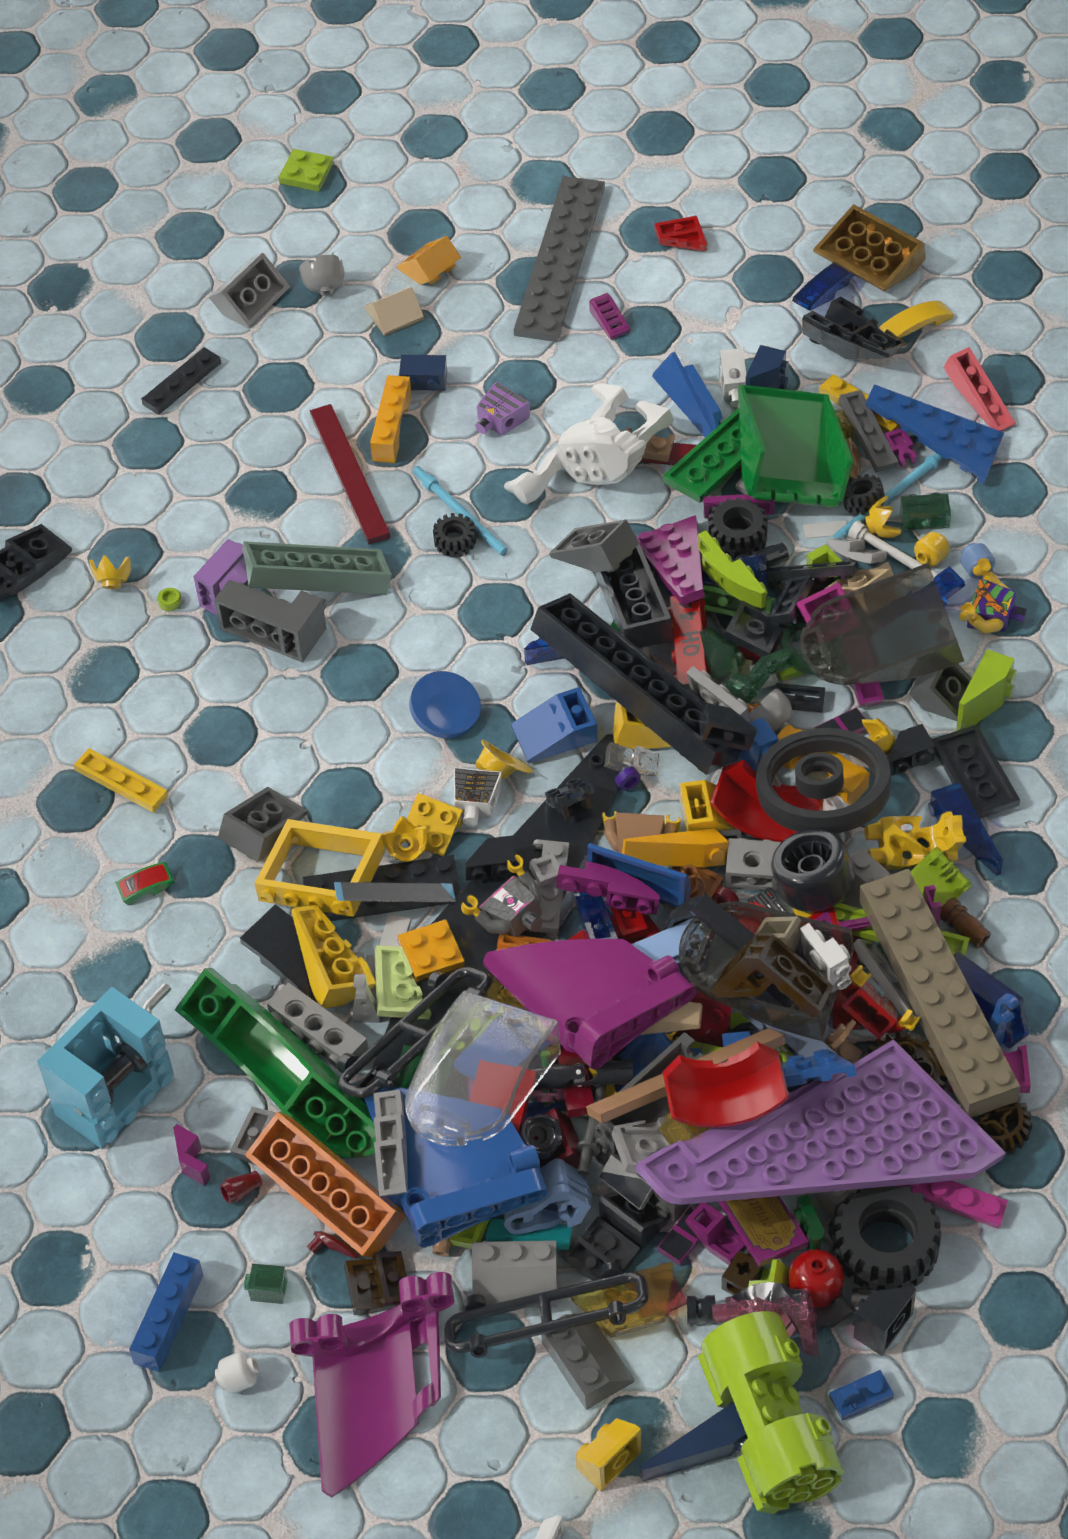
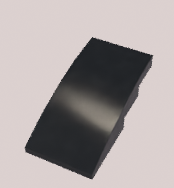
[0,524,72,602]
[240,904,317,1003]

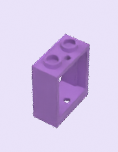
[193,539,248,615]

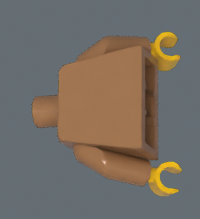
[602,811,681,853]

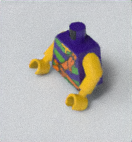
[959,558,1027,634]

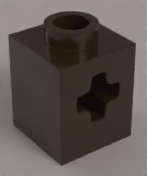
[721,1251,763,1302]

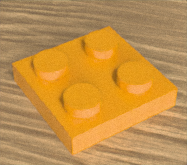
[397,919,464,982]

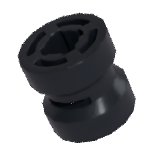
[687,1295,716,1324]

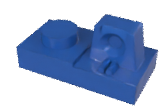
[829,1369,894,1421]

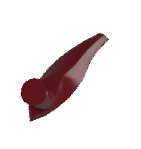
[306,1231,359,1259]

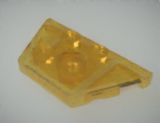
[570,1262,674,1338]

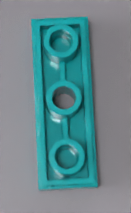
[486,1218,572,1251]

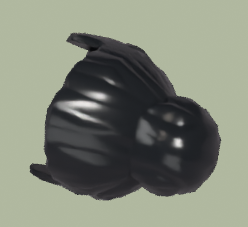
[519,1114,563,1161]

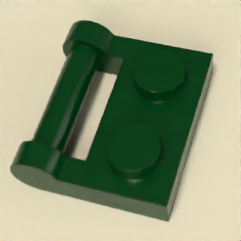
[794,1194,824,1250]

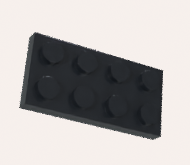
[932,724,1020,821]

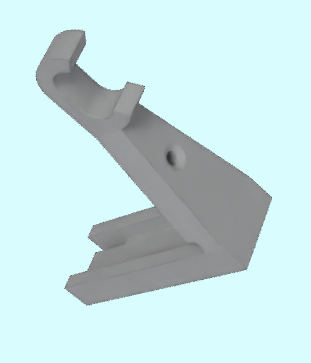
[353,952,380,1023]

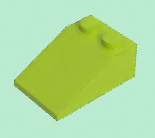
[956,649,1017,731]

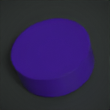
[615,767,641,791]

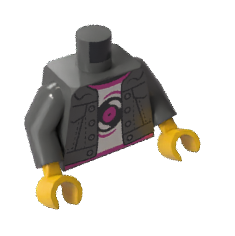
[461,855,543,937]

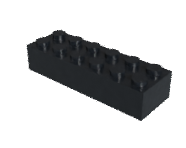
[595,531,674,649]

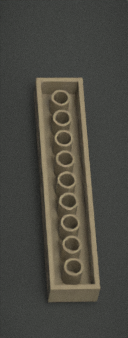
[859,869,1020,1118]

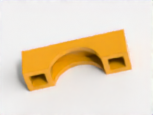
[370,375,412,463]
[777,724,870,805]

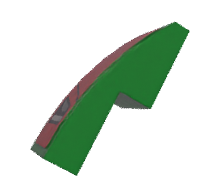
[115,862,175,905]

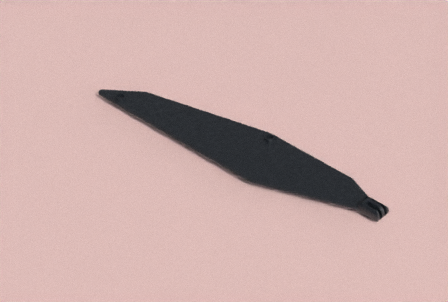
[357,734,617,1105]

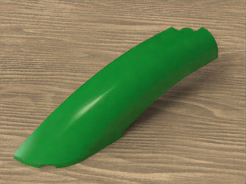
[174,968,376,1158]

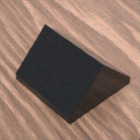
[599,1191,669,1250]

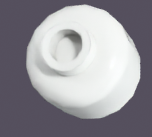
[215,1351,260,1394]

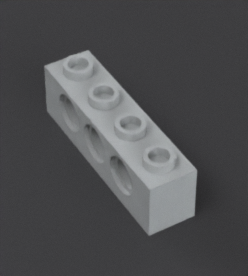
[267,983,368,1069]

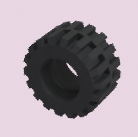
[708,498,768,559]

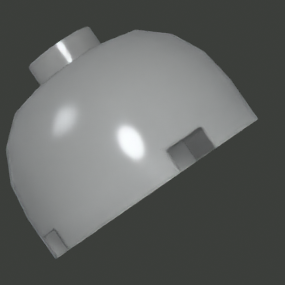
[299,254,345,296]
[749,689,792,734]

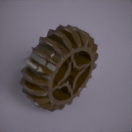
[961,1097,1032,1155]

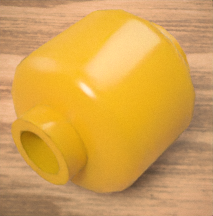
[914,532,950,567]

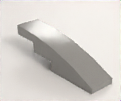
[374,1089,408,1197]

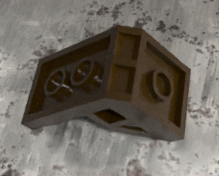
[711,933,833,1018]

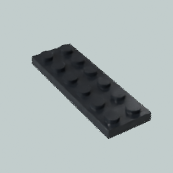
[303,855,460,921]

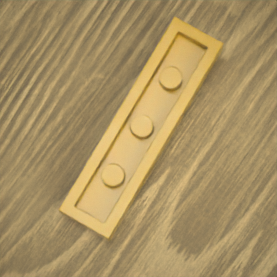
[819,374,901,433]
[74,748,169,813]

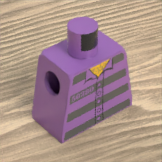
[475,382,530,435]

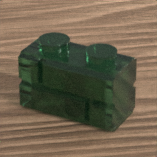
[900,492,951,531]

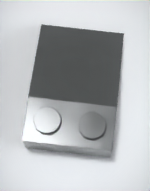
[549,519,639,572]
[218,787,307,862]

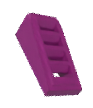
[589,293,630,340]

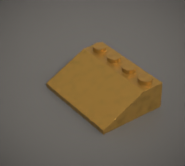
[813,204,926,292]

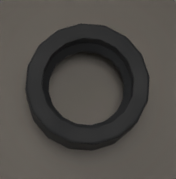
[795,752,844,799]

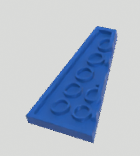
[866,384,1004,485]
[781,1049,857,1087]

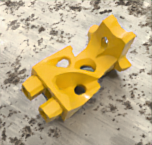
[864,812,966,871]

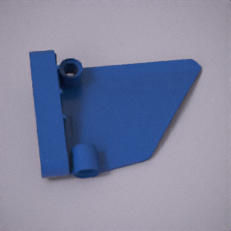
[364,1087,548,1248]

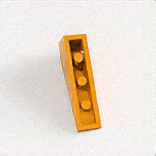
[622,828,729,867]

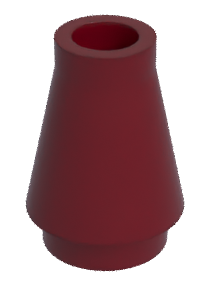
[220,1171,262,1204]

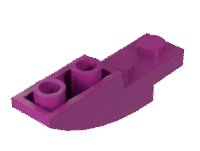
[556,861,660,915]

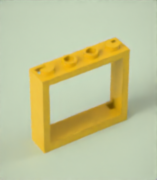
[254,819,385,917]

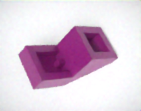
[173,1124,211,1186]
[686,1202,747,1265]

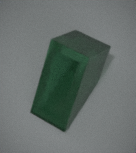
[699,627,746,679]

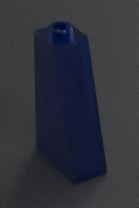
[953,951,1029,1049]

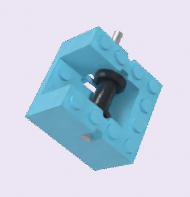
[37,983,174,1149]

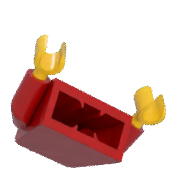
[841,965,921,1040]

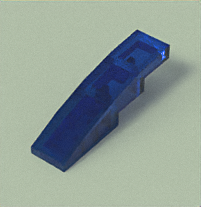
[792,263,855,311]

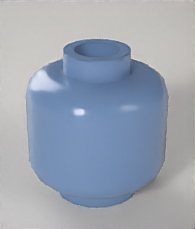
[960,543,996,578]

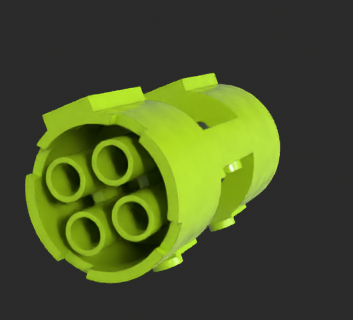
[697,1311,845,1514]

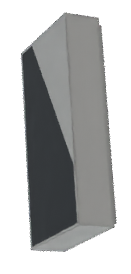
[599,1154,654,1210]

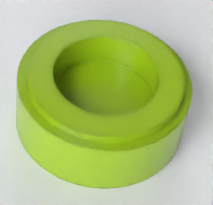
[157,588,182,611]

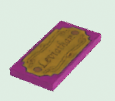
[718,1196,809,1267]

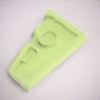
[375,945,431,1019]

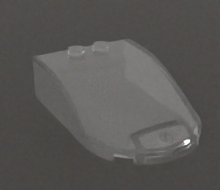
[405,991,561,1146]

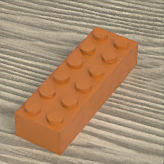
[245,1112,406,1258]

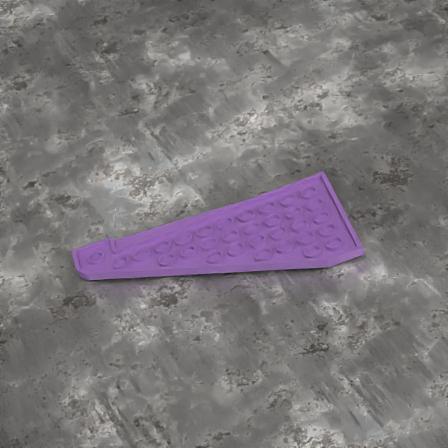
[635,1039,1006,1205]

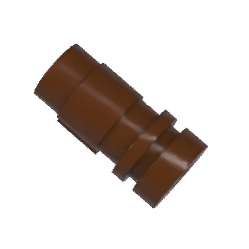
[940,897,991,948]

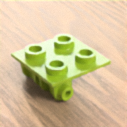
[910,847,972,906]

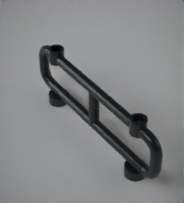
[337,967,492,1098]
[444,1262,649,1358]

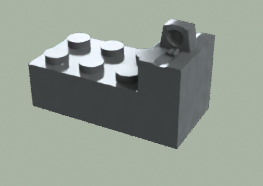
[214,579,327,663]

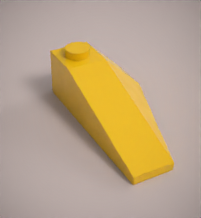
[292,905,376,1008]

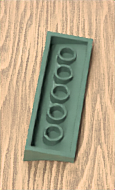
[242,541,392,595]

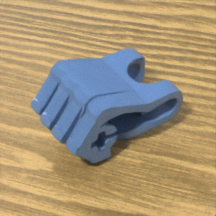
[504,1158,592,1234]

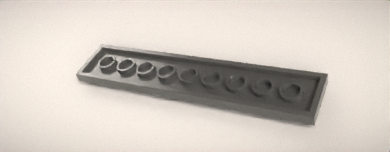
[514,176,605,342]

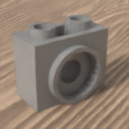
[726,838,780,891]

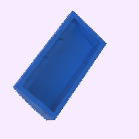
[587,843,691,908]

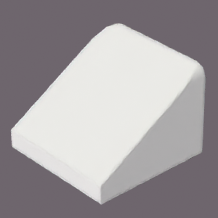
[535,1515,564,1539]

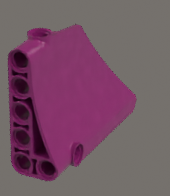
[483,939,696,1070]

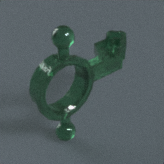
[726,622,853,704]

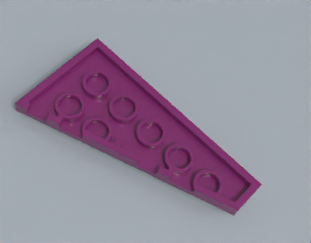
[637,515,705,605]

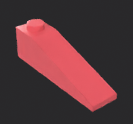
[943,347,1016,431]

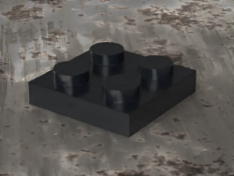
[723,600,785,659]

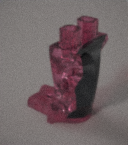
[712,1282,820,1358]

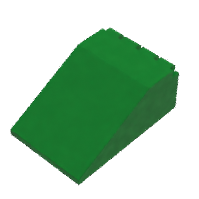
[738,384,853,508]

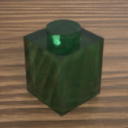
[244,1263,288,1304]

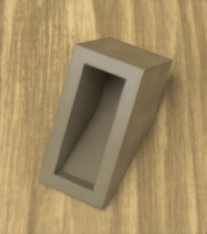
[755,916,802,952]

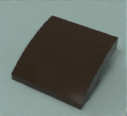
[344,1251,407,1315]

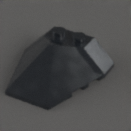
[802,296,907,359]

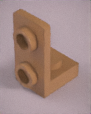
[824,1020,863,1064]

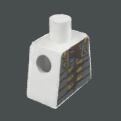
[454,768,502,826]

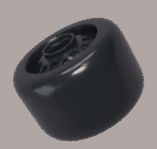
[771,829,855,912]

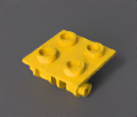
[407,793,463,856]

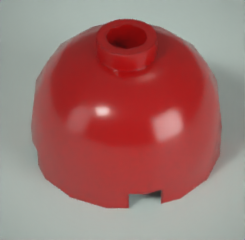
[788,1249,844,1308]

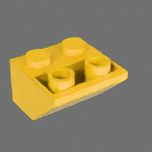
[680,780,737,831]

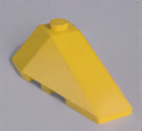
[612,701,671,750]

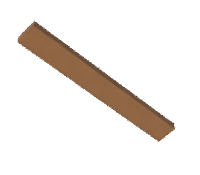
[586,1028,786,1123]

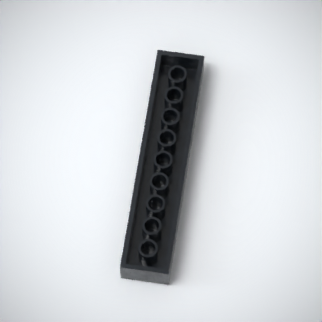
[530,593,742,776]

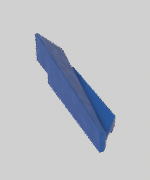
[652,352,723,437]

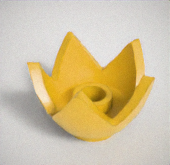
[865,495,902,538]
[89,555,131,589]
[862,718,896,755]
[382,816,427,862]

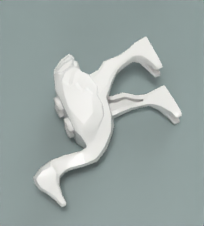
[504,384,674,504]

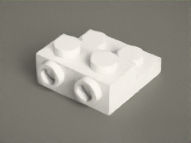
[800,923,852,993]

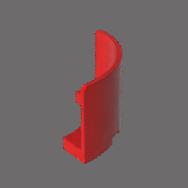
[711,760,824,843]
[663,1041,789,1127]

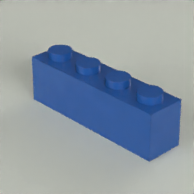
[129,1252,203,1372]

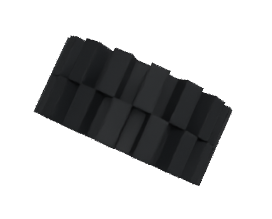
[843,474,885,515]
[433,513,476,557]

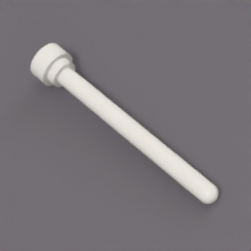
[848,521,949,587]

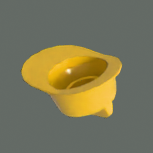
[475,739,533,779]

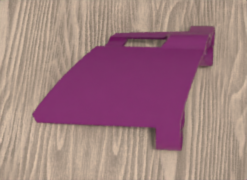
[289,1272,454,1498]

